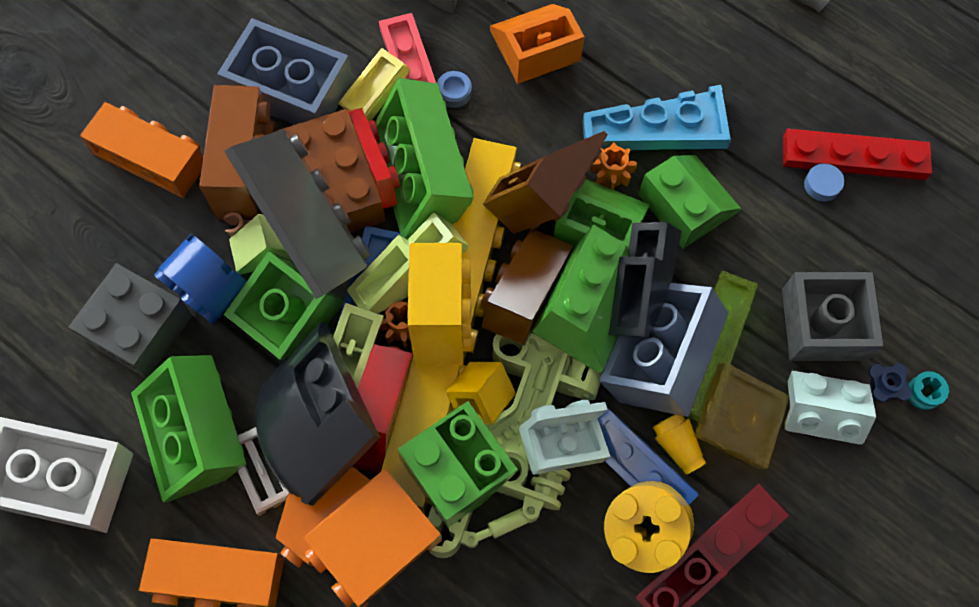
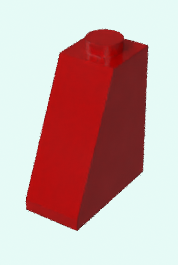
[353,344,413,474]

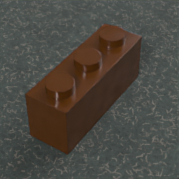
[480,229,573,346]

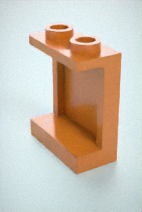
[303,469,442,607]

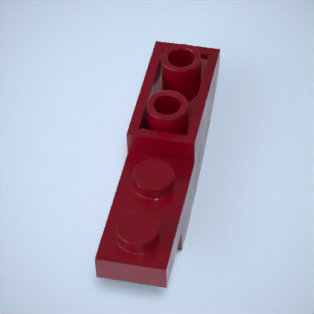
[635,484,789,607]

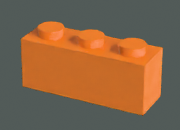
[80,102,203,198]
[139,538,284,607]

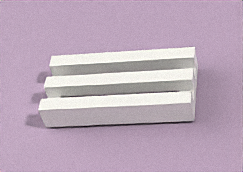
[238,427,288,515]

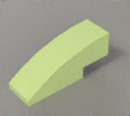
[347,212,470,313]

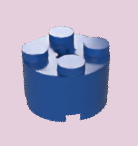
[154,234,247,324]

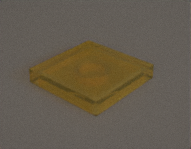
[694,362,789,469]

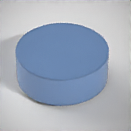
[437,71,472,108]
[804,164,844,202]

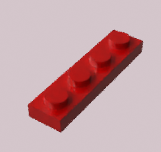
[783,129,932,180]

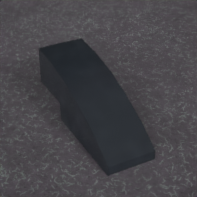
[609,222,681,338]

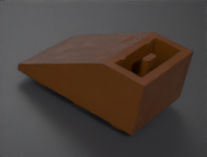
[483,131,608,234]

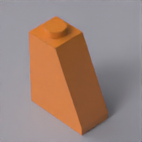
[275,466,371,569]

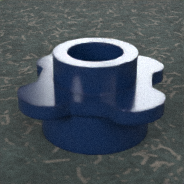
[868,363,912,402]

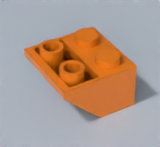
[490,4,584,84]

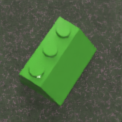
[532,224,629,373]
[131,355,247,502]

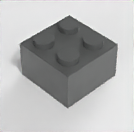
[68,263,193,378]
[782,272,883,361]

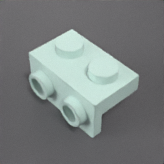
[785,371,876,444]
[518,400,610,475]

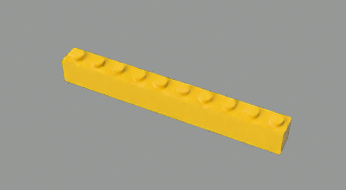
[381,138,521,514]

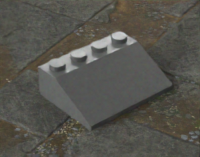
[224,130,371,299]

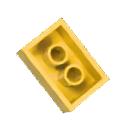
[408,243,471,365]

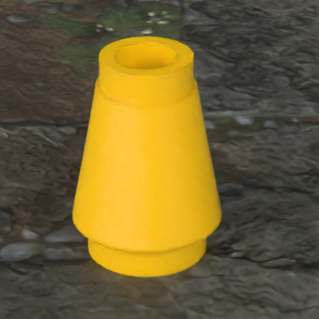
[653,414,706,475]

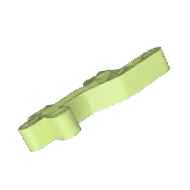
[428,333,607,558]

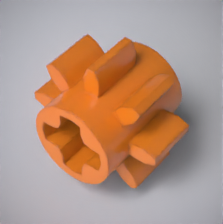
[589,143,637,190]
[380,301,410,347]

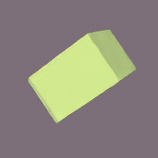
[229,214,292,275]
[333,303,384,389]

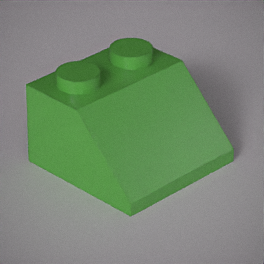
[638,155,741,249]
[224,251,344,360]

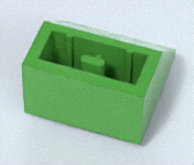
[554,179,650,250]
[397,401,518,528]

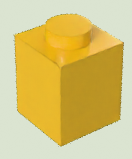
[445,362,516,425]

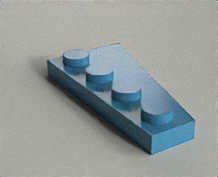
[582,85,731,150]

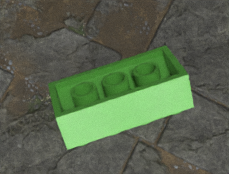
[375,78,474,240]

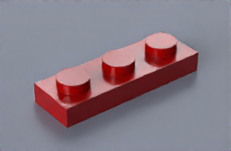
[348,108,400,209]

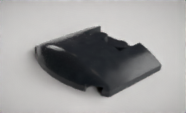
[255,321,380,506]

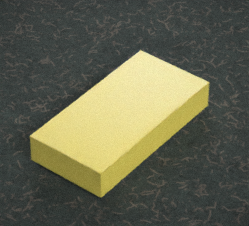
[338,48,411,121]

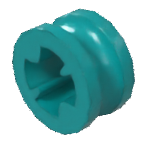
[907,371,949,410]

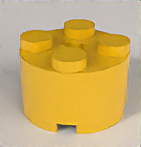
[604,481,694,573]

